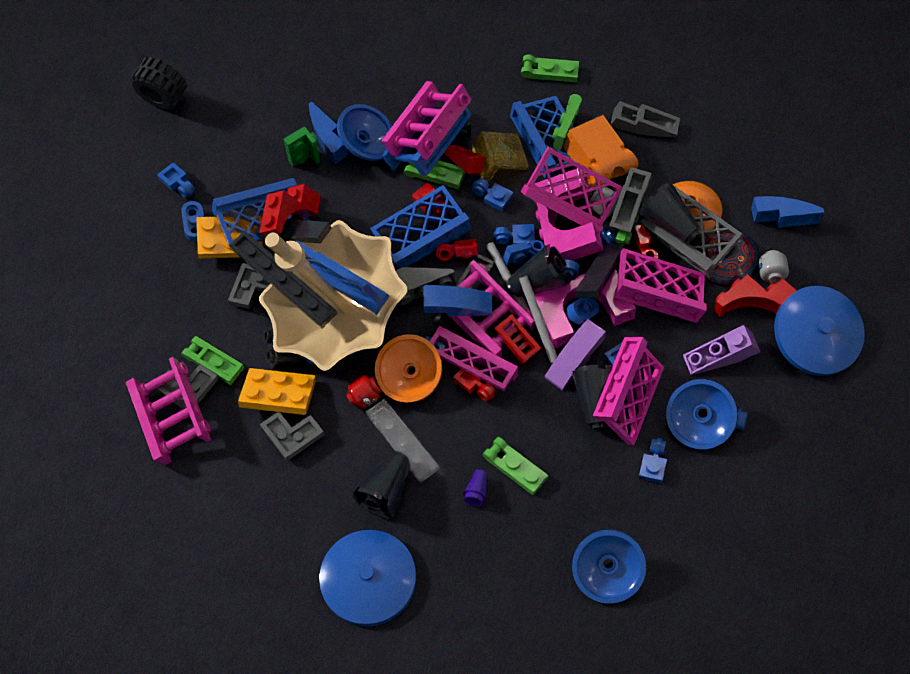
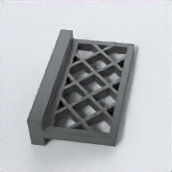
[640,186,743,279]

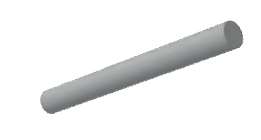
[486,242,531,312]
[519,276,557,363]

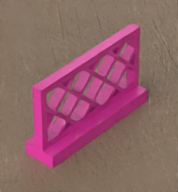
[521,147,622,233]
[614,248,707,323]
[593,337,664,445]

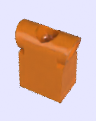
[563,115,639,187]

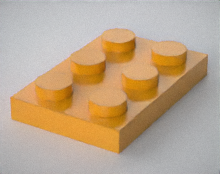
[196,216,263,259]
[238,368,316,415]

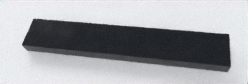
[229,231,338,329]

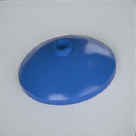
[337,104,392,161]
[666,379,738,449]
[572,530,646,603]

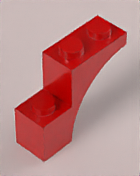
[259,184,321,237]
[714,274,797,317]

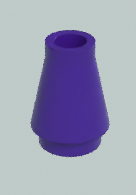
[463,470,488,507]

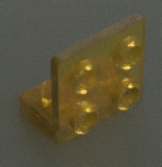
[471,131,529,181]

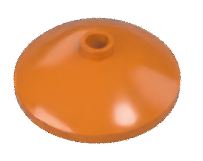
[673,181,722,237]
[375,335,442,403]

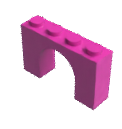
[534,169,603,261]
[534,269,636,349]

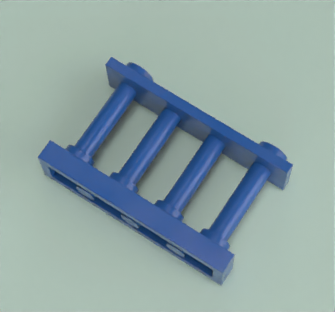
[382,106,471,176]

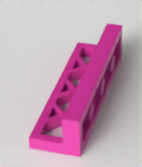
[430,326,518,391]

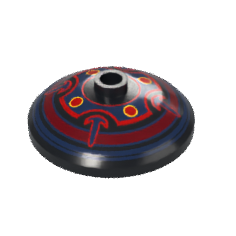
[695,230,760,287]

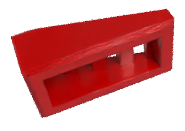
[444,145,485,174]
[495,314,541,365]

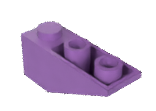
[683,325,760,375]

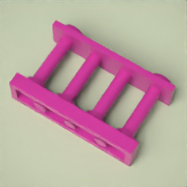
[382,81,472,161]
[446,260,535,358]
[126,357,212,466]

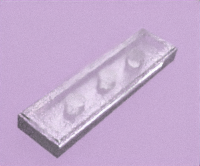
[366,399,439,482]

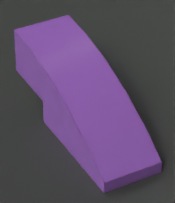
[545,319,606,391]

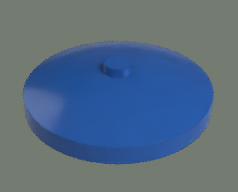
[774,286,865,376]
[319,530,416,626]

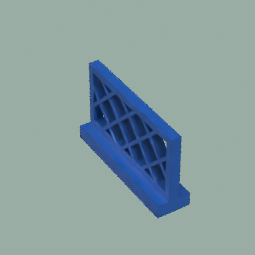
[510,96,574,179]
[212,178,310,250]
[370,185,471,270]
[296,241,390,315]

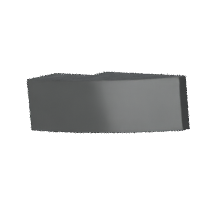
[610,101,680,137]
[609,167,652,233]

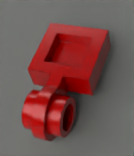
[412,183,450,218]
[633,224,659,267]
[436,239,478,261]
[453,363,496,402]

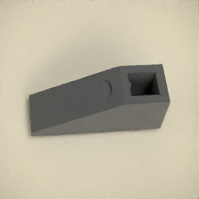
[395,267,455,307]

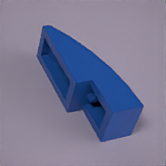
[309,102,348,165]
[751,196,824,228]
[424,285,492,316]

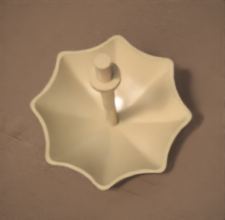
[259,220,407,371]

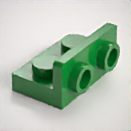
[283,126,321,167]

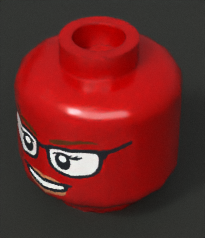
[346,375,382,409]

